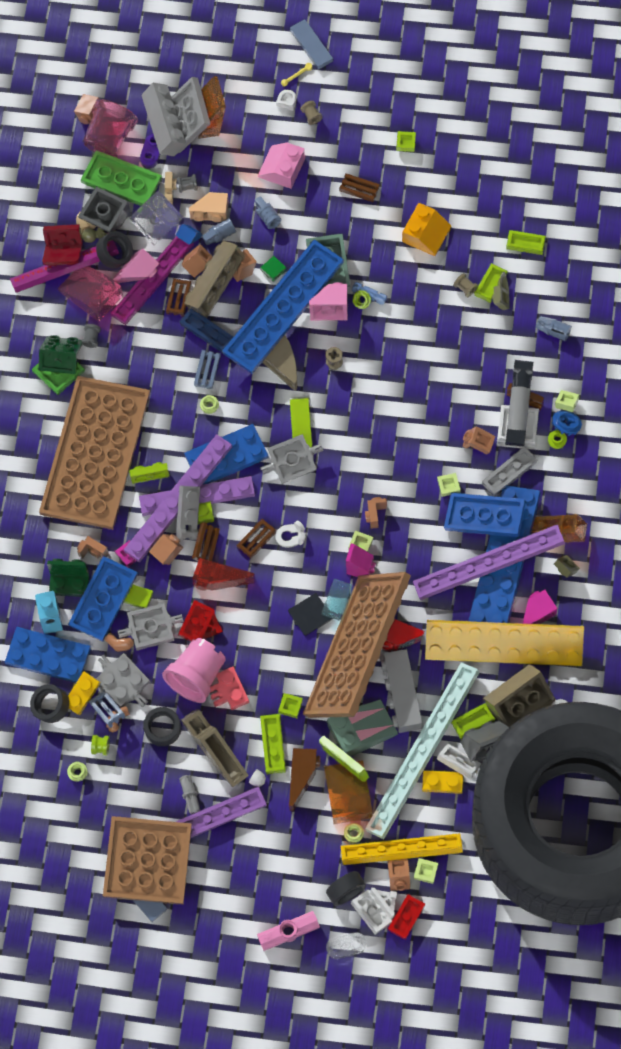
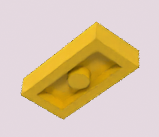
[68,671,101,715]
[422,770,463,794]

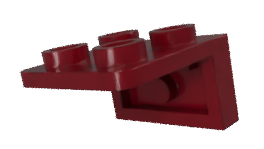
[42,224,83,266]

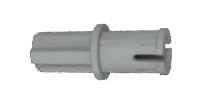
[179,775,200,815]

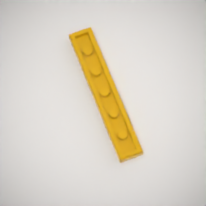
[341,833,463,865]

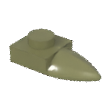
[492,272,509,310]

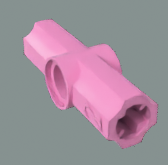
[257,911,320,951]

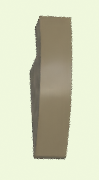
[262,335,298,391]
[180,709,249,787]

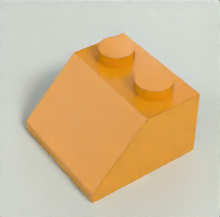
[402,203,452,256]

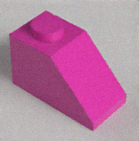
[346,543,376,577]
[523,590,558,624]

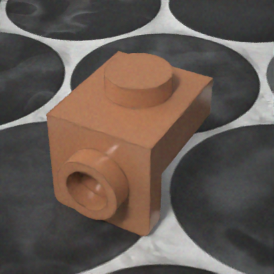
[365,497,387,529]

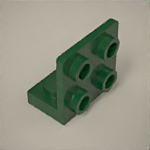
[38,335,82,374]
[47,559,90,597]

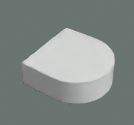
[276,90,296,111]

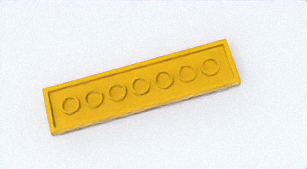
[425,620,584,666]

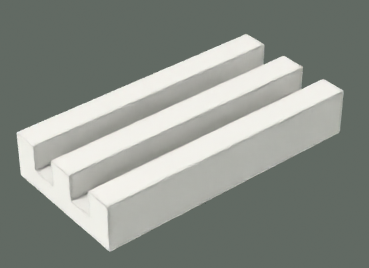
[437,743,481,780]

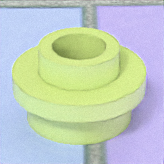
[200,395,219,414]
[67,762,87,782]
[344,823,364,843]

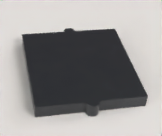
[288,593,333,636]

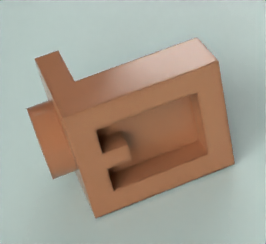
[463,426,495,454]
[77,536,109,559]
[388,858,410,891]

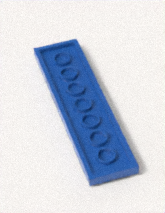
[222,240,344,374]
[469,486,541,623]

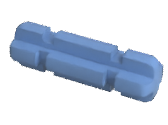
[352,282,387,305]

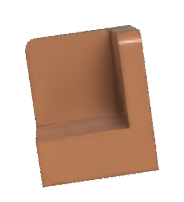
[182,245,213,277]
[233,249,257,282]

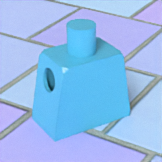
[35,591,63,634]

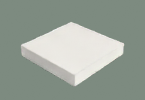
[497,405,539,446]

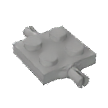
[261,434,324,484]
[118,603,184,650]
[96,653,150,708]

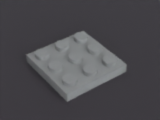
[171,77,210,153]

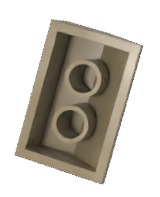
[483,664,556,727]

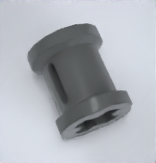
[177,174,198,193]
[81,324,101,348]

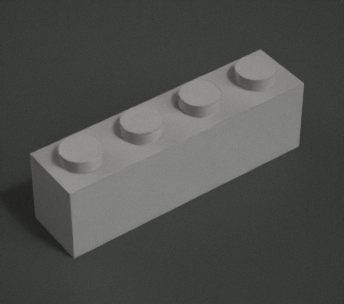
[142,82,186,156]
[381,649,422,733]

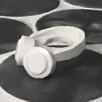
[275,521,306,548]

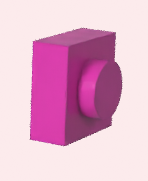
[115,540,136,567]

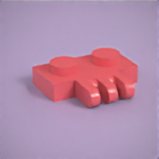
[210,667,249,710]

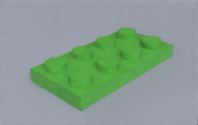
[80,150,162,208]

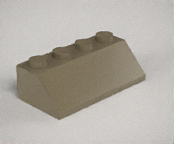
[184,241,245,318]

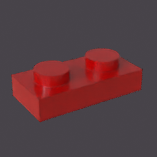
[388,894,425,940]

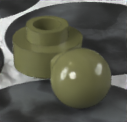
[82,228,116,243]

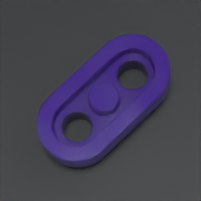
[140,134,161,169]

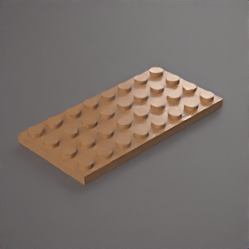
[39,376,150,530]
[303,572,411,718]

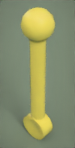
[281,63,312,86]

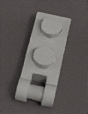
[176,486,200,540]

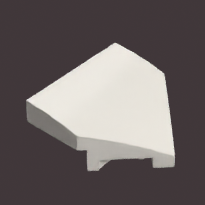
[351,887,397,935]

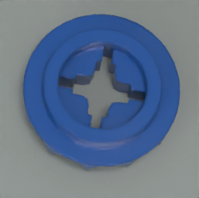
[552,410,582,436]

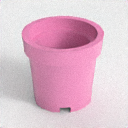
[162,638,226,703]

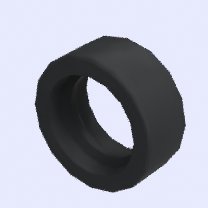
[96,231,133,269]
[30,684,70,723]
[143,707,181,746]
[326,871,366,906]

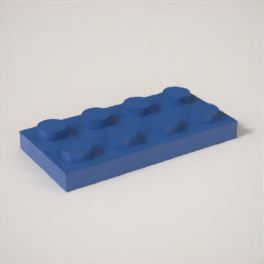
[184,424,269,485]
[444,493,526,537]
[68,556,138,642]
[5,627,91,683]

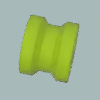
[91,735,110,756]

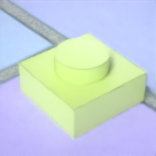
[555,390,579,412]
[437,473,460,497]
[348,531,373,552]
[414,858,438,884]

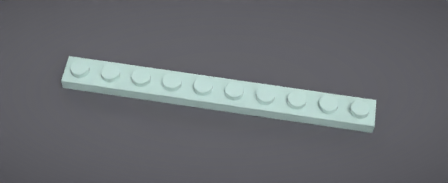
[365,662,479,839]

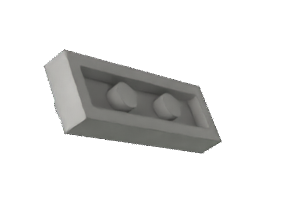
[482,447,537,496]

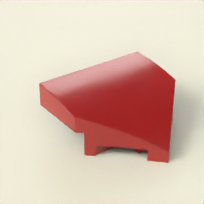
[178,600,223,641]

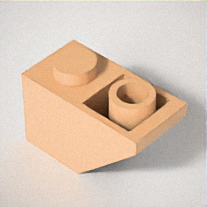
[189,192,229,223]

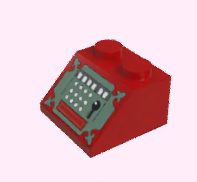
[382,619,425,652]

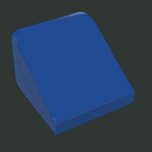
[176,224,202,244]

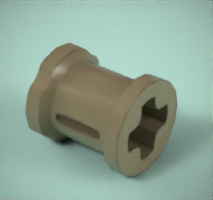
[300,101,322,125]
[453,273,478,298]
[326,347,343,370]

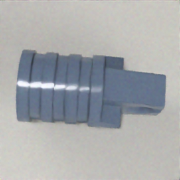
[255,196,281,229]
[202,218,236,245]
[536,316,572,341]

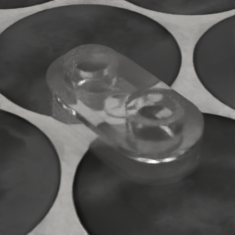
[326,933,367,959]

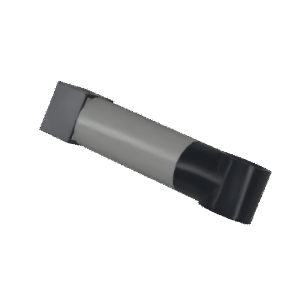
[505,360,534,447]

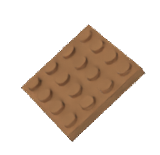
[103,816,192,905]

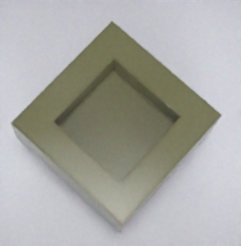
[554,555,580,578]

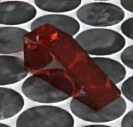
[192,558,256,591]

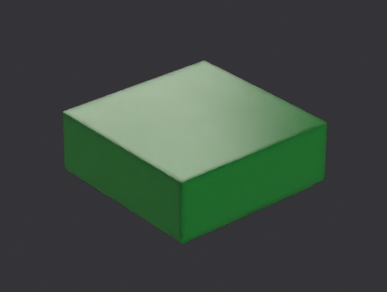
[260,256,286,282]

